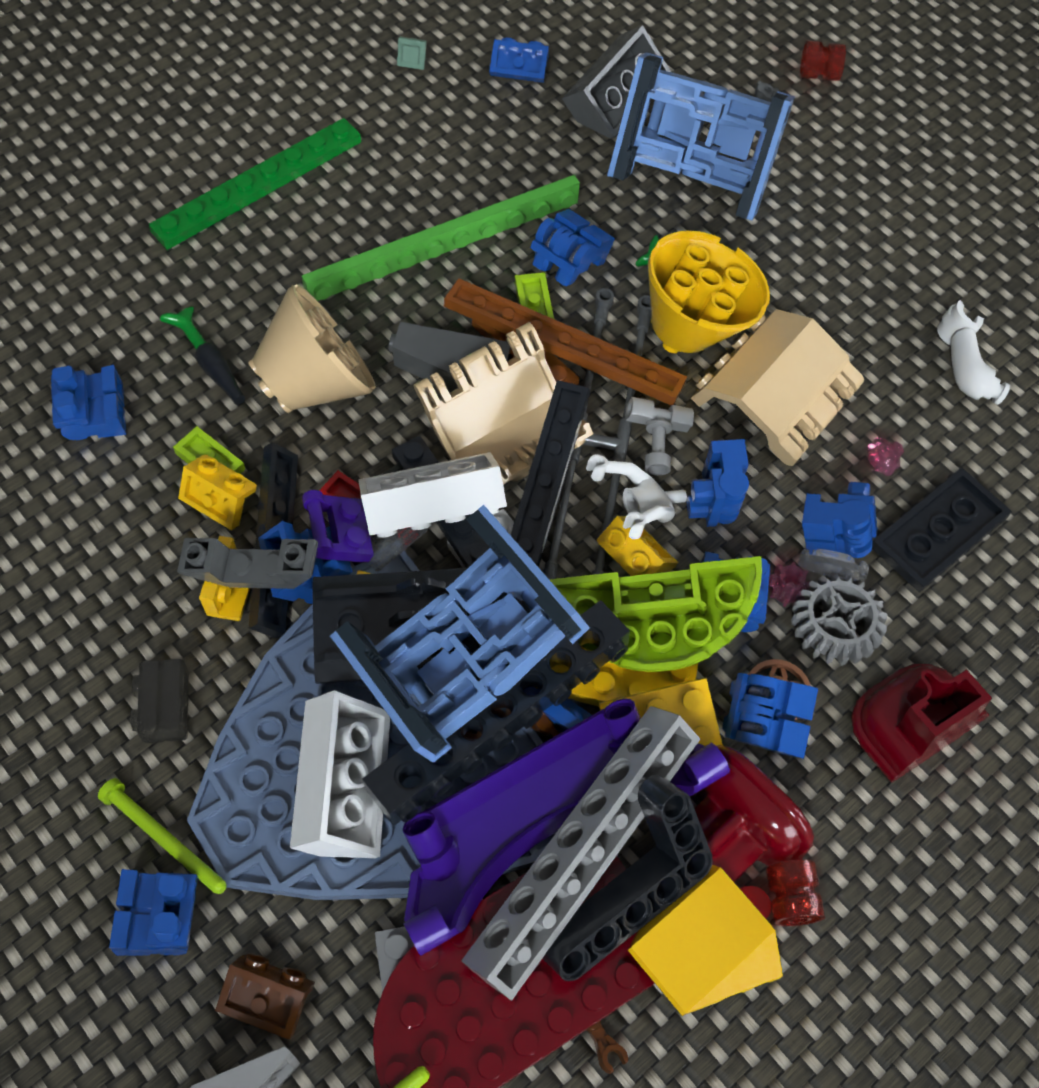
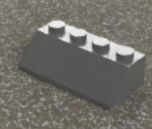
[562,25,671,139]

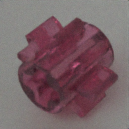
[769,562,810,607]

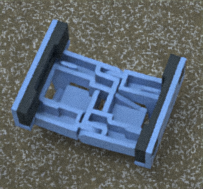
[607,52,795,221]
[330,504,590,763]

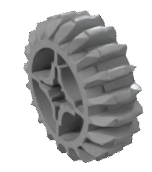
[791,573,887,666]

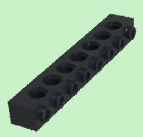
[362,600,630,826]

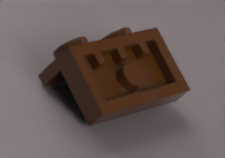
[215,954,315,1040]

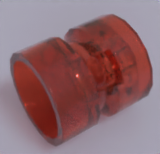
[800,40,846,82]
[766,860,826,927]

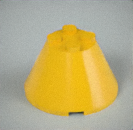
[648,231,770,354]

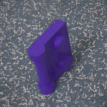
[302,490,374,563]

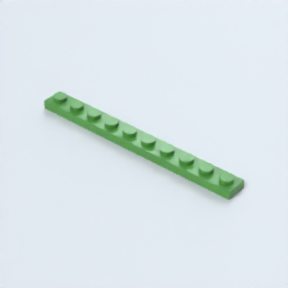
[301,175,580,301]

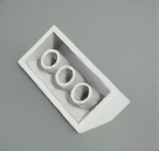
[359,452,507,537]
[290,690,390,858]

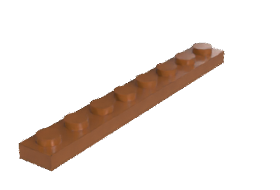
[444,278,687,405]

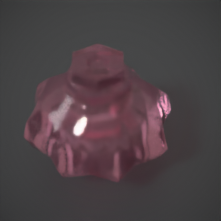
[867,437,904,476]

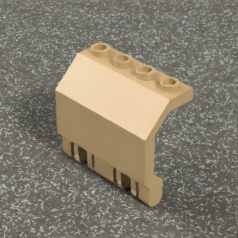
[691,309,864,466]
[413,322,593,485]

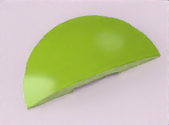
[549,556,762,672]

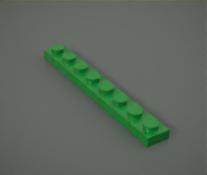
[148,118,361,250]

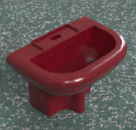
[851,664,992,783]
[694,745,814,883]

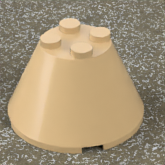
[248,284,376,413]

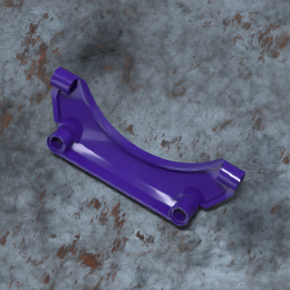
[402,699,730,956]

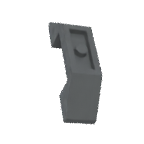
[177,538,318,589]

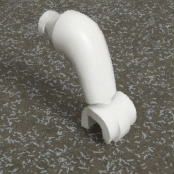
[937,300,1010,405]

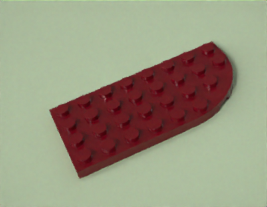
[373,856,655,1088]

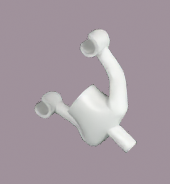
[586,454,687,539]

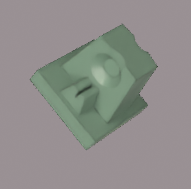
[397,36,427,70]

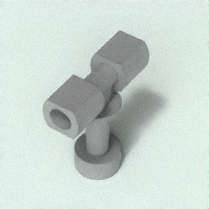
[625,397,694,476]

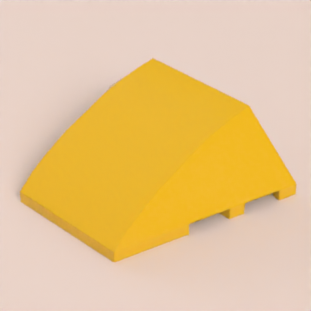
[628,865,783,1016]

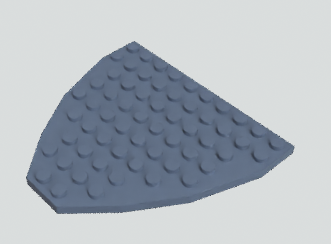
[187,542,556,900]

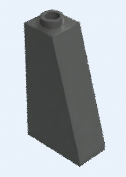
[389,322,511,392]

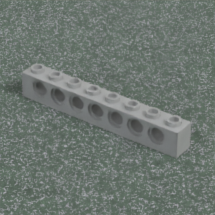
[461,706,700,1001]

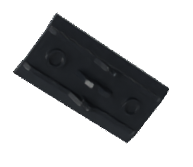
[313,568,531,684]

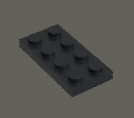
[872,468,1012,593]

